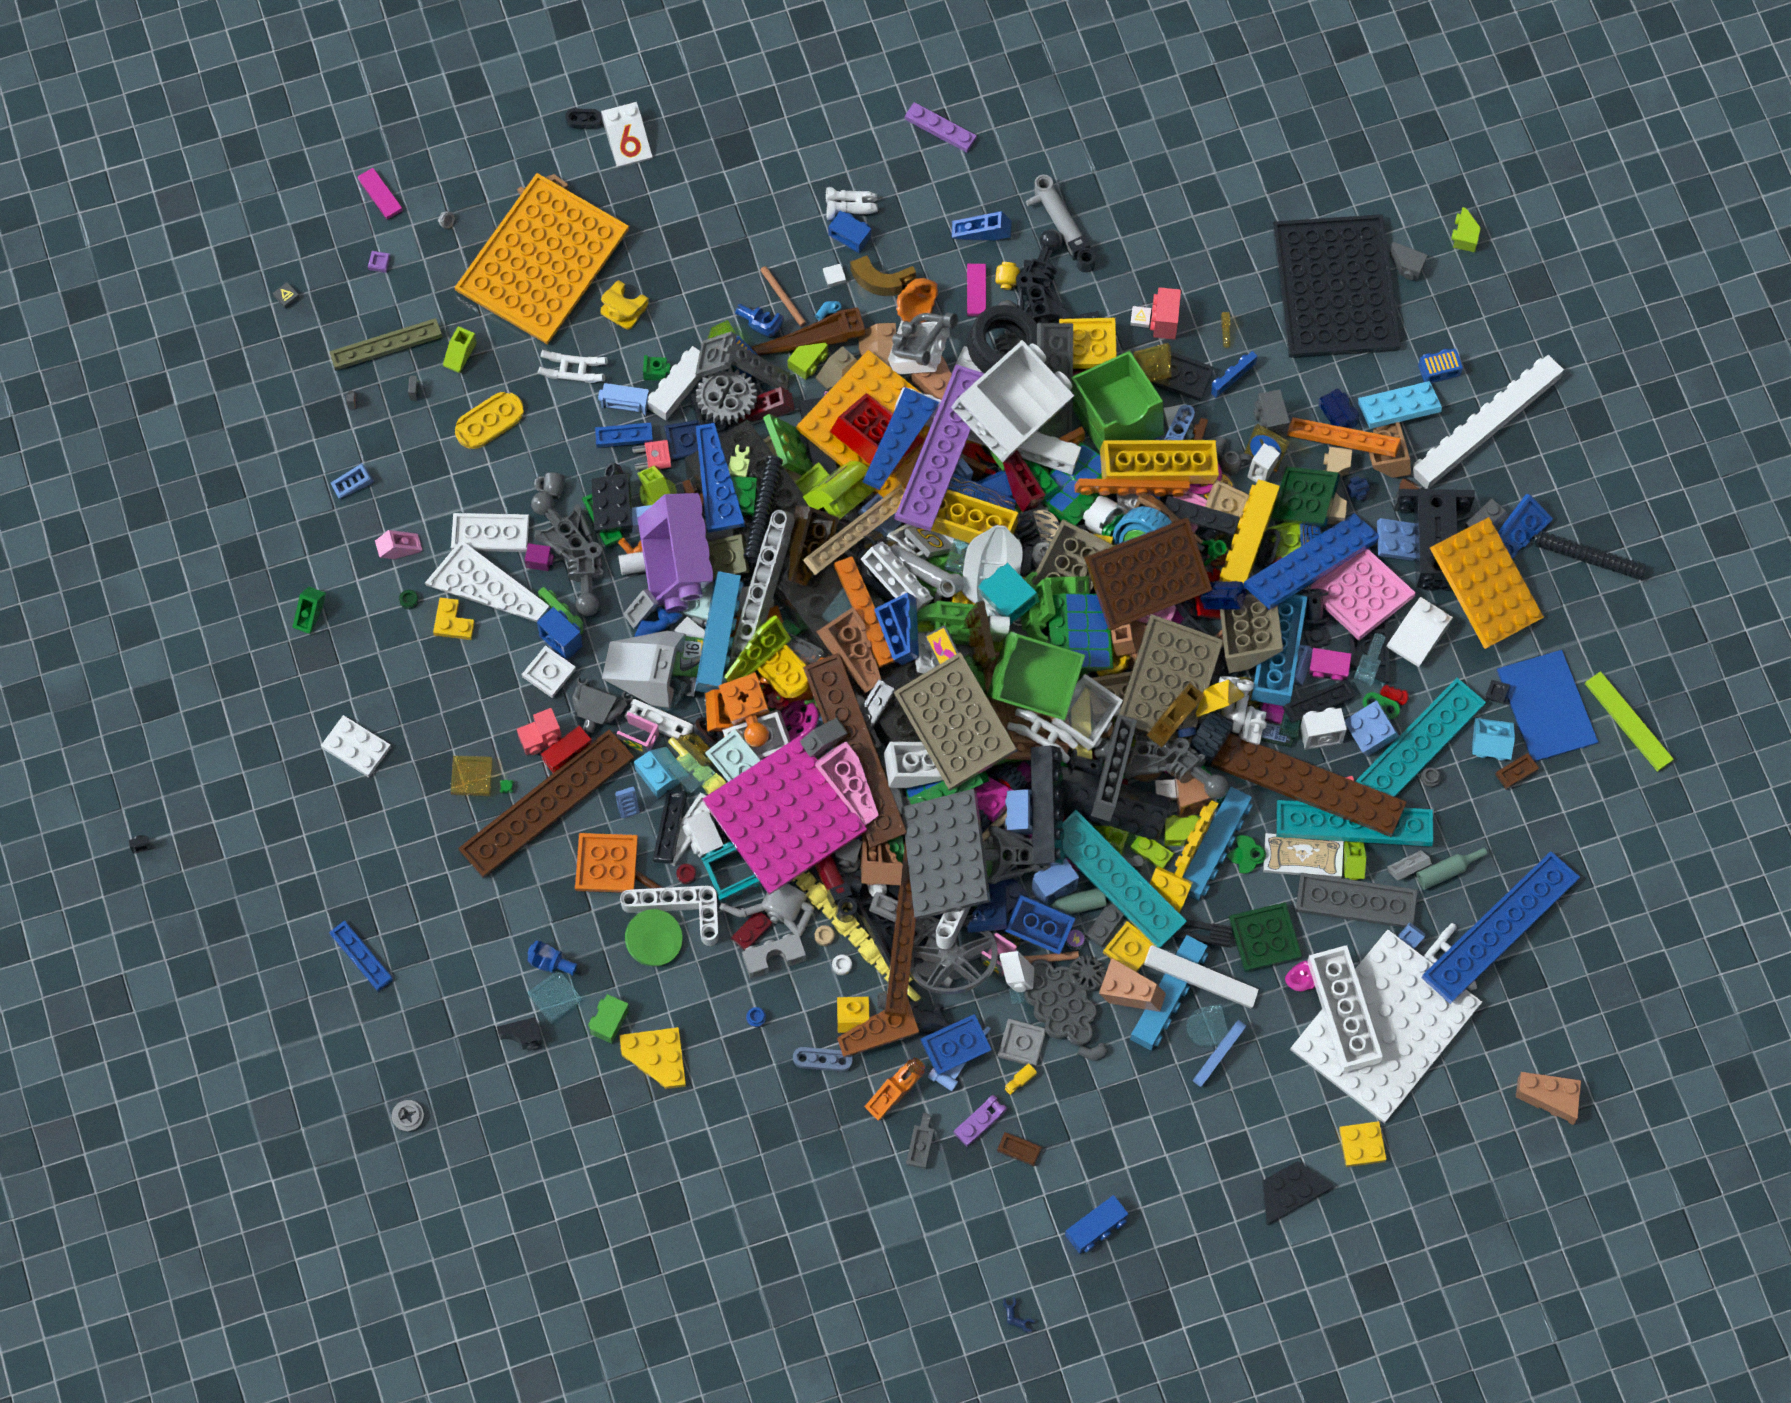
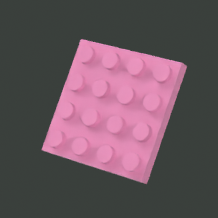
[1307,549,1415,640]

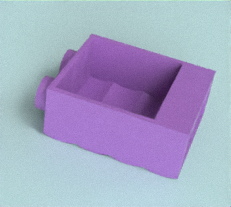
[637,493,713,613]

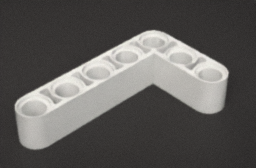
[620,886,719,946]
[936,907,971,949]

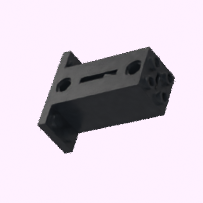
[1394,489,1475,590]

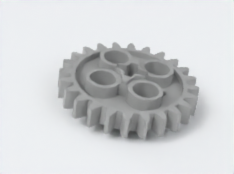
[696,367,757,424]

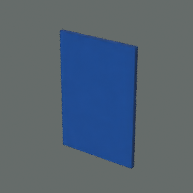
[1497,650,1598,762]

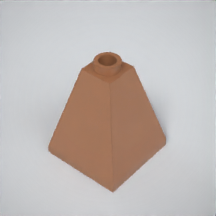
[1175,778,1217,818]

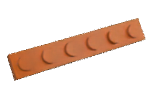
[1287,417,1401,457]
[1075,478,1190,497]
[834,557,895,668]

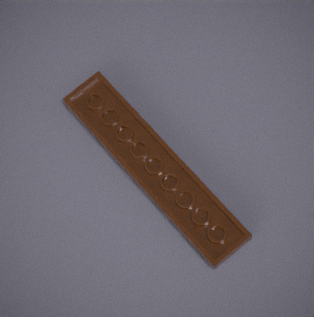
[803,653,907,848]
[458,729,634,879]
[1211,733,1407,837]

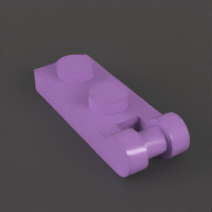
[953,1094,1008,1147]

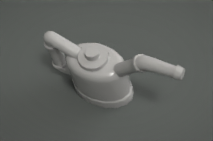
[719,884,814,937]

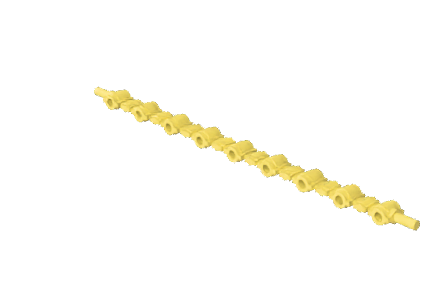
[668,737,921,1002]

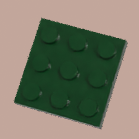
[1271,466,1341,527]
[1228,902,1302,972]

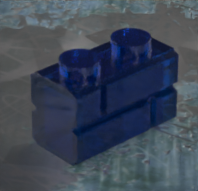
[1318,388,1359,428]
[1200,581,1246,609]

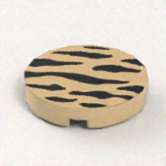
[1033,510,1059,544]

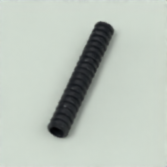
[743,455,783,562]
[1535,531,1646,580]

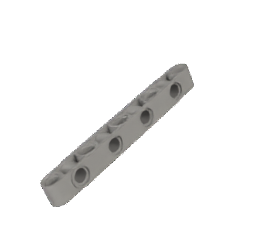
[727,510,795,671]

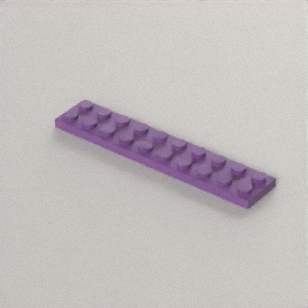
[894,364,985,532]

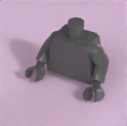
[572,677,633,733]

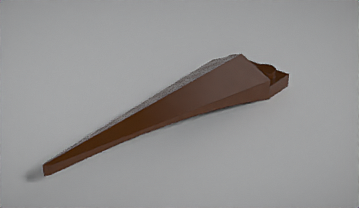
[750,307,866,355]

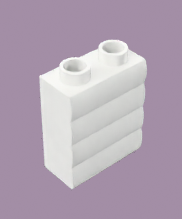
[951,340,1074,462]

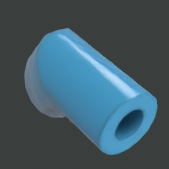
[815,301,842,321]

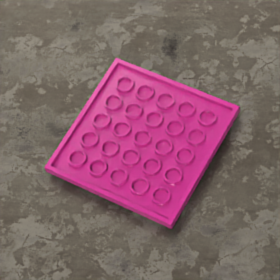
[703,736,867,895]

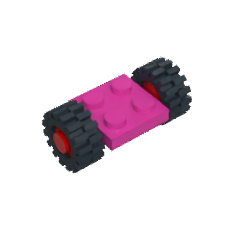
[975,763,1028,833]

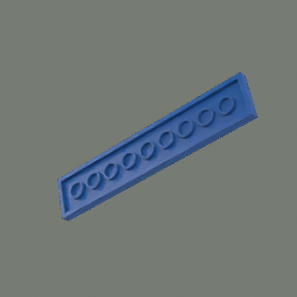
[1421,851,1580,1004]

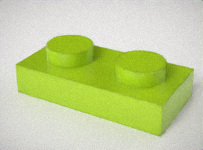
[1130,836,1174,869]

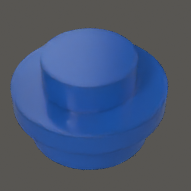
[746,1007,766,1027]

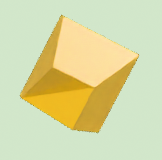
[1195,679,1245,717]

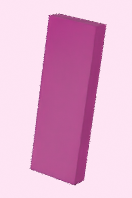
[357,168,403,220]
[967,264,986,317]

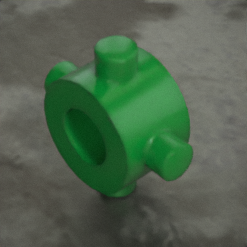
[499,780,514,793]

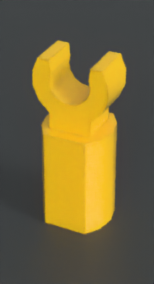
[1005,1063,1037,1095]

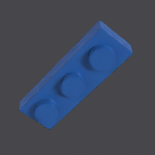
[1211,351,1257,398]
[595,423,653,448]

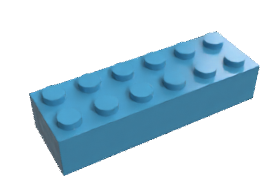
[694,571,743,693]
[1251,594,1307,706]

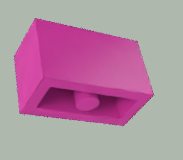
[1309,648,1351,681]

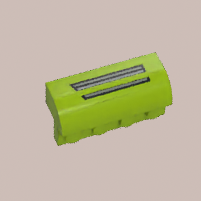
[803,461,875,520]

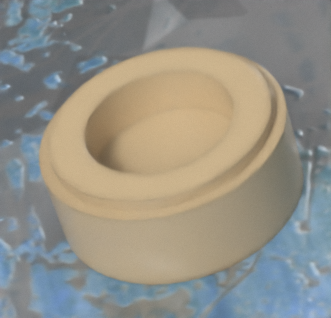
[815,925,834,946]

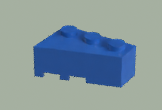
[874,592,919,665]

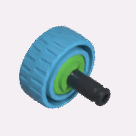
[1113,507,1172,545]

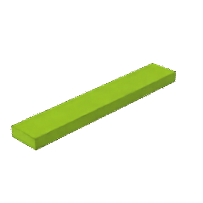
[1585,671,1674,772]

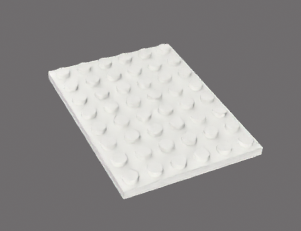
[1290,930,1482,1124]

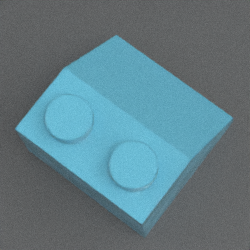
[1472,718,1515,760]
[634,747,689,798]

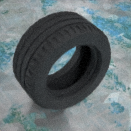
[967,305,1037,373]

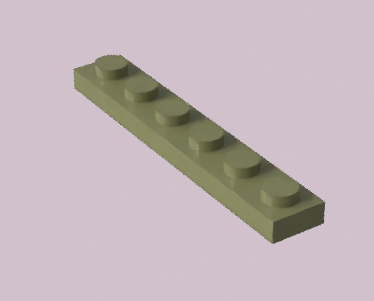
[329,318,442,371]

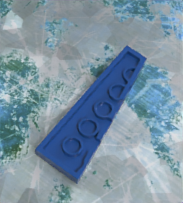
[863,387,939,490]
[696,423,745,533]

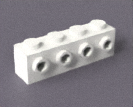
[647,346,702,421]
[861,541,933,612]

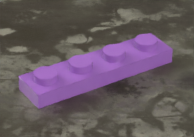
[905,102,977,153]

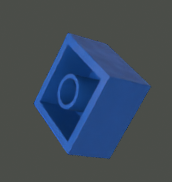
[537,607,583,660]

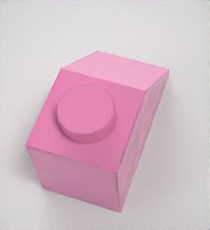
[375,530,422,559]

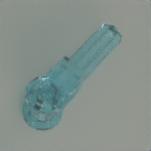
[1353,633,1385,687]

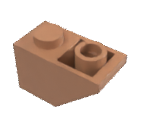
[1111,622,1136,656]

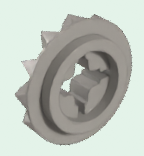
[392,1100,424,1132]

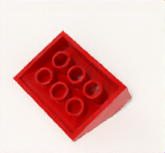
[829,393,925,477]

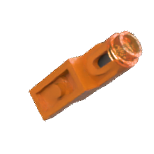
[864,1057,926,1121]

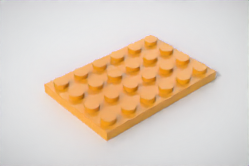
[1430,517,1544,649]

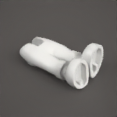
[826,187,878,220]
[1219,676,1254,734]

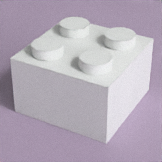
[1300,707,1347,750]

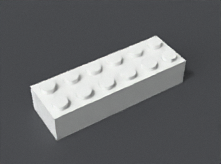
[1308,945,1383,1073]

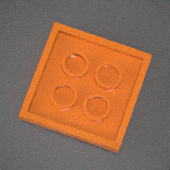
[575,833,638,893]

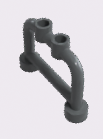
[892,312,958,366]

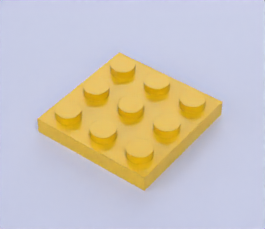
[1059,318,1116,369]

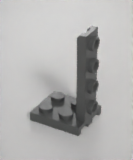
[695,331,790,390]

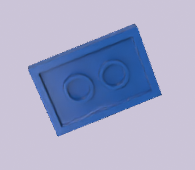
[920,1014,992,1076]

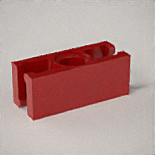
[541,725,592,773]

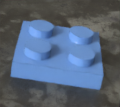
[1377,518,1416,561]

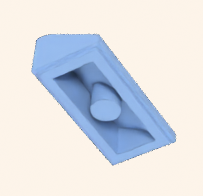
[1294,645,1312,685]

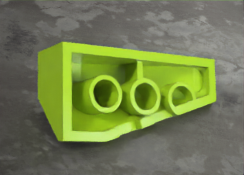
[724,615,791,682]

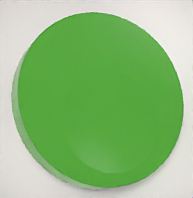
[625,909,682,967]

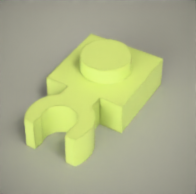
[728,445,750,477]

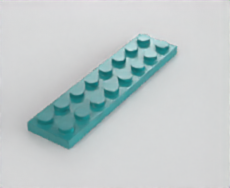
[1355,678,1486,797]
[1276,800,1433,846]
[1062,810,1187,948]

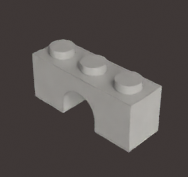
[742,933,806,979]

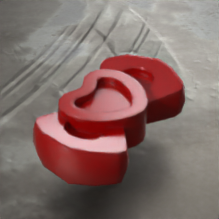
[1380,685,1409,705]

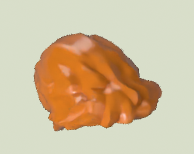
[896,278,938,322]

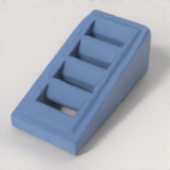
[331,464,375,499]
[615,787,640,819]

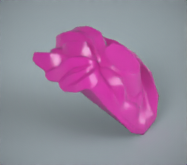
[1285,960,1315,991]

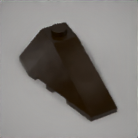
[789,506,839,586]

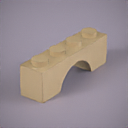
[1323,447,1352,525]

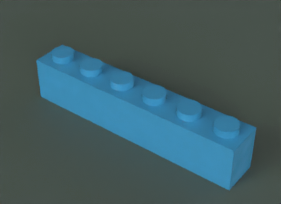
[1183,787,1253,901]
[1130,935,1209,1050]

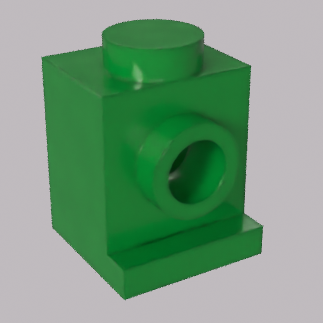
[643,355,671,381]

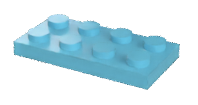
[1358,381,1442,429]

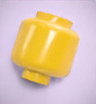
[995,262,1020,290]

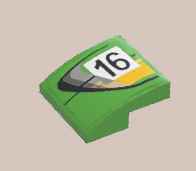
[672,636,704,678]

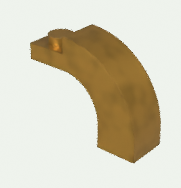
[850,255,916,296]
[1147,683,1205,748]

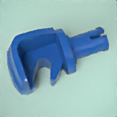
[735,304,784,337]
[527,940,578,976]

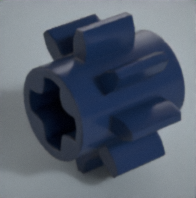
[1346,476,1370,500]

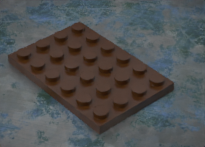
[1084,518,1212,630]

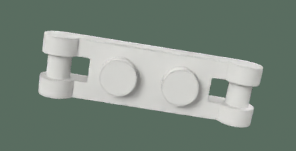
[624,699,693,744]

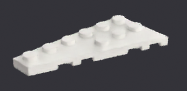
[425,540,550,622]

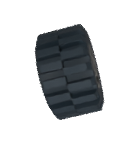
[1190,711,1234,763]

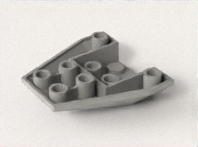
[602,631,686,708]

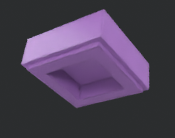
[368,251,391,273]

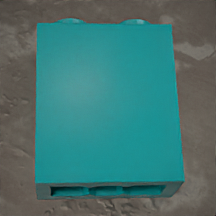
[978,563,1039,625]

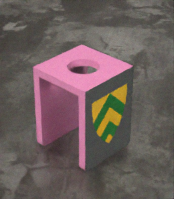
[617,712,659,754]
[980,933,1017,977]

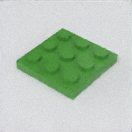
[763,414,813,476]

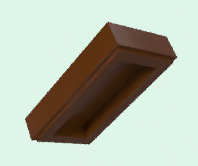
[997,1132,1042,1166]

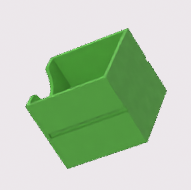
[1071,351,1164,452]
[987,631,1085,721]

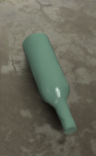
[1416,848,1487,890]
[1048,888,1106,915]

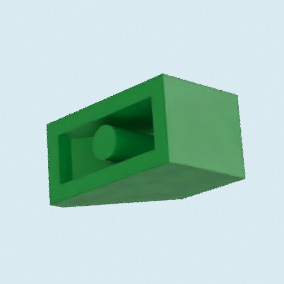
[292,587,326,634]

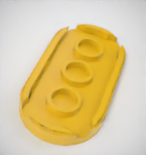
[455,392,524,449]
[757,644,810,698]

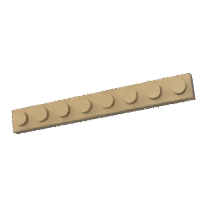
[803,485,905,575]

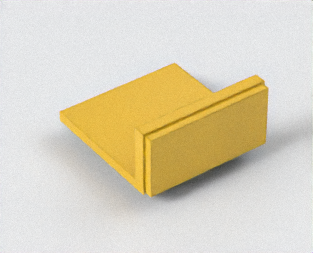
[837,997,869,1033]

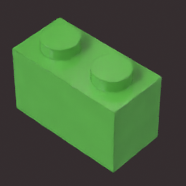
[588,994,629,1044]

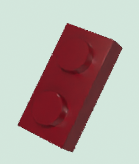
[731,912,772,951]

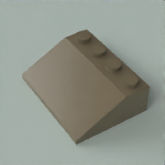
[1032,519,1113,593]
[1219,594,1283,673]

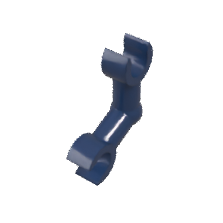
[1003,1297,1035,1333]

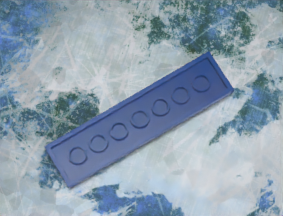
[1244,513,1379,610]

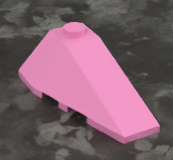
[815,741,879,826]

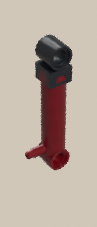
[815,855,857,923]

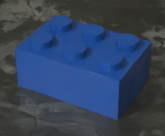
[1004,894,1075,955]

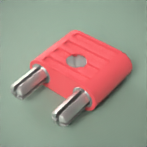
[632,440,671,470]

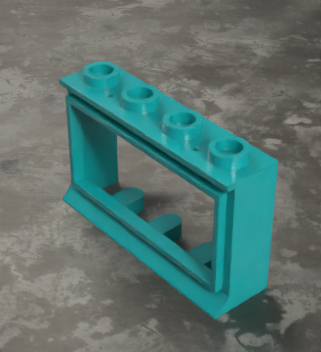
[701,842,761,903]

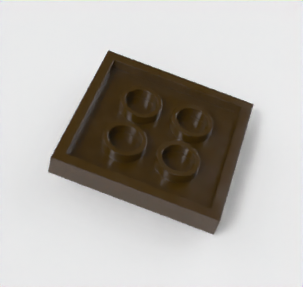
[965,601,996,671]

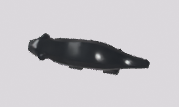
[909,1001,952,1032]

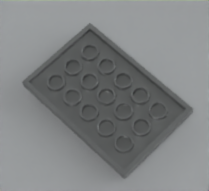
[901,789,991,920]

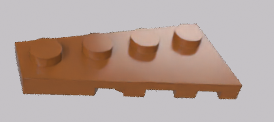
[837,997,919,1058]

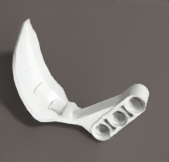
[962,525,1022,642]

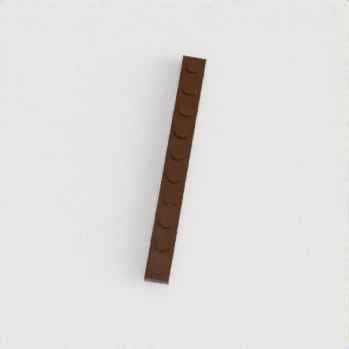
[884,842,916,1017]

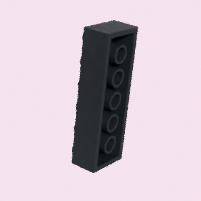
[1061,766,1171,841]

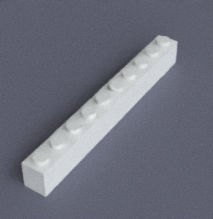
[1412,355,1564,489]
[895,387,1081,475]

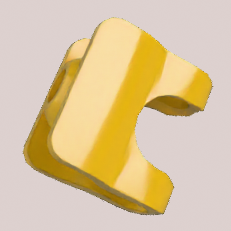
[600,280,649,329]

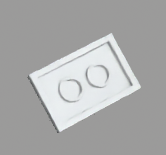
[321,715,391,778]

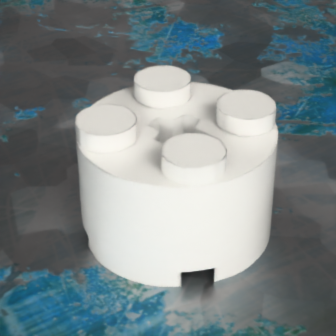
[1083,496,1128,535]

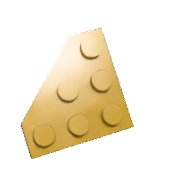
[1175,800,1219,878]
[619,1027,686,1089]

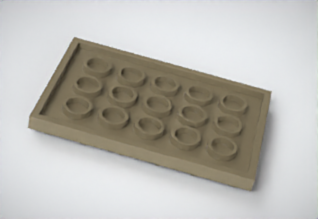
[1117,614,1223,744]
[894,652,1018,791]

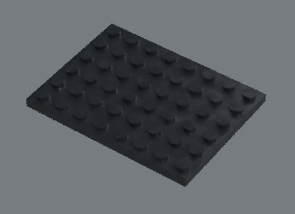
[1273,214,1401,357]

